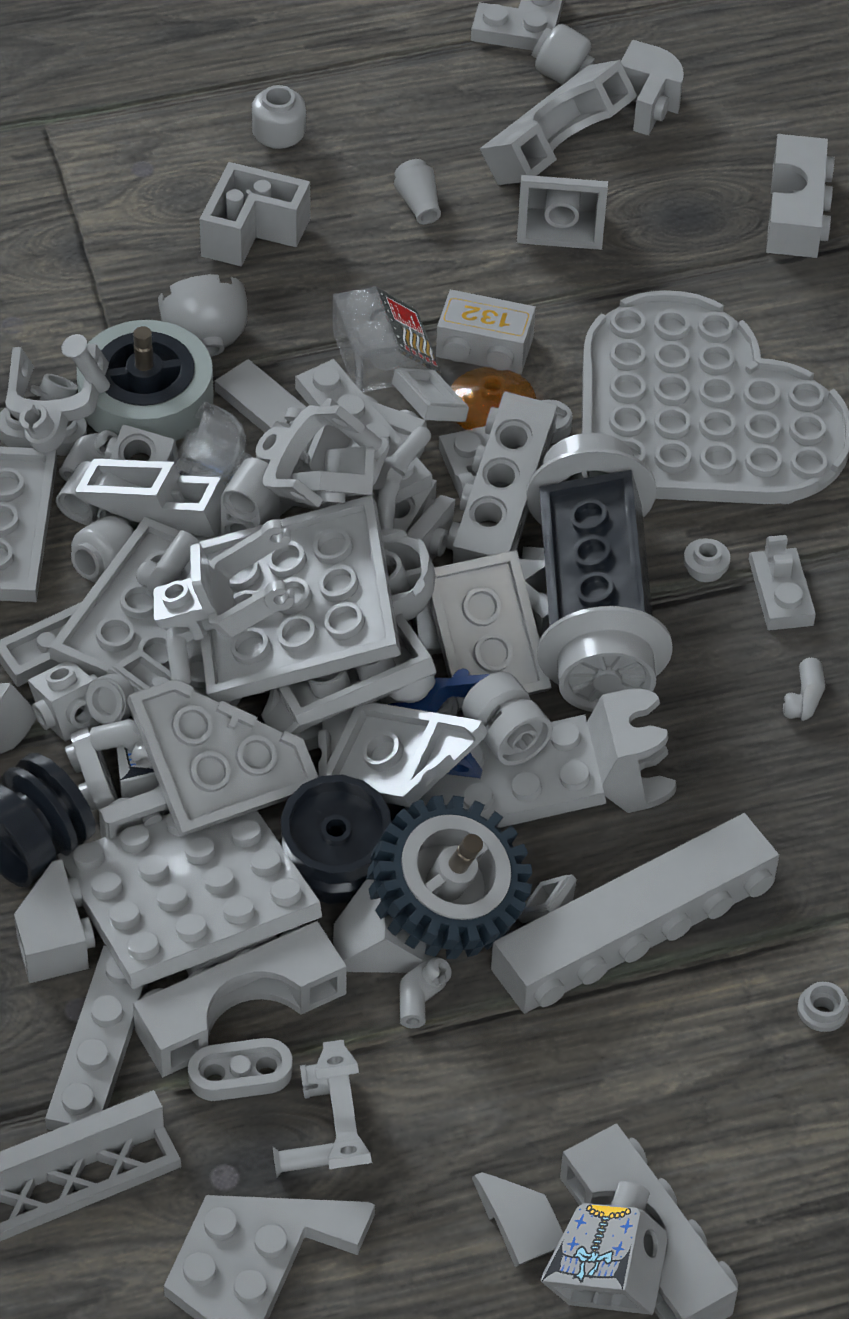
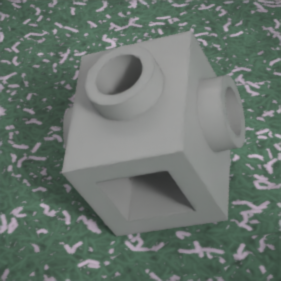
[28,661,101,742]

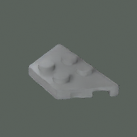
[318,702,488,807]

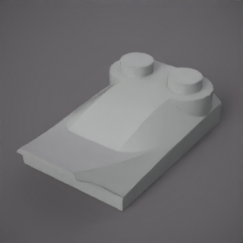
[261,613,436,735]

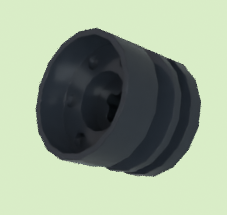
[0,753,96,887]

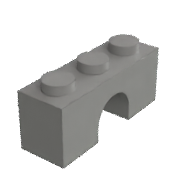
[766,134,835,258]

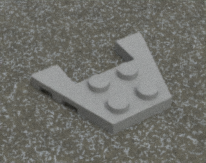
[164,1195,375,1319]

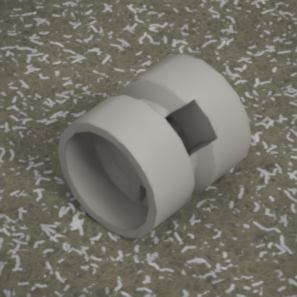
[462,672,553,765]

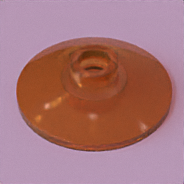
[451,367,536,430]

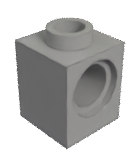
[104,424,178,465]

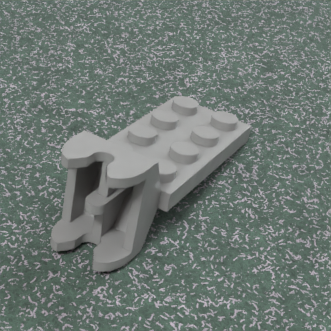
[404,689,677,828]

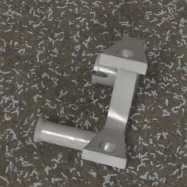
[5,334,110,453]
[256,398,389,508]
[273,1040,372,1178]

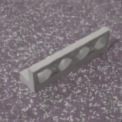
[0,1090,181,1241]

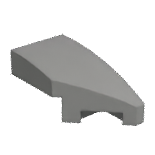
[472,1172,564,1267]

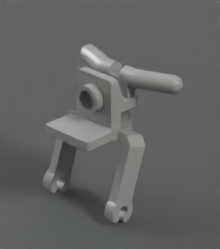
[280,407,431,530]
[154,519,295,685]

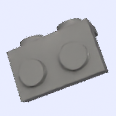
[290,446,378,505]

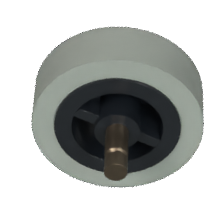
[77,320,213,441]

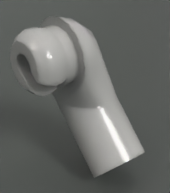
[59,430,118,481]
[136,530,199,592]
[783,658,825,721]
[90,719,152,768]
[400,957,452,1028]

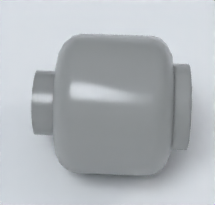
[531,24,595,85]
[252,85,306,149]
[71,516,135,583]

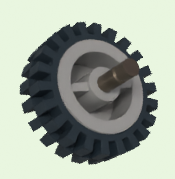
[367,795,532,959]

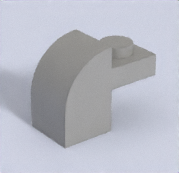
[621,40,684,135]

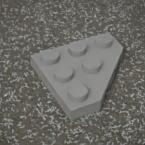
[127,679,318,837]

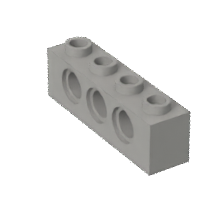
[447,392,557,563]

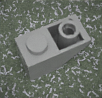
[14,859,95,983]

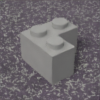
[199,162,310,267]

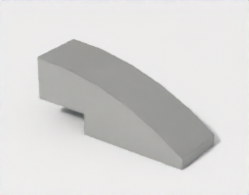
[75,459,226,537]

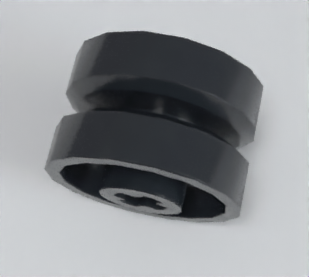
[281,774,391,904]

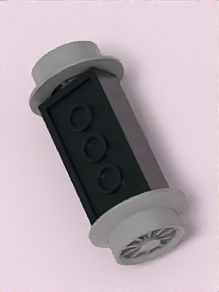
[526,433,673,712]

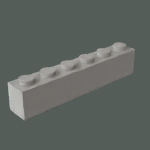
[491,813,779,1014]

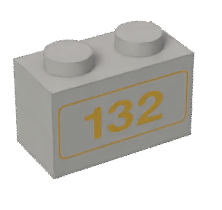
[436,289,536,374]

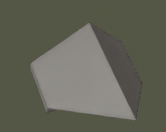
[333,879,434,973]

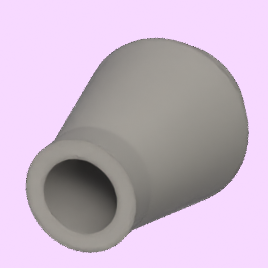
[394,159,441,225]

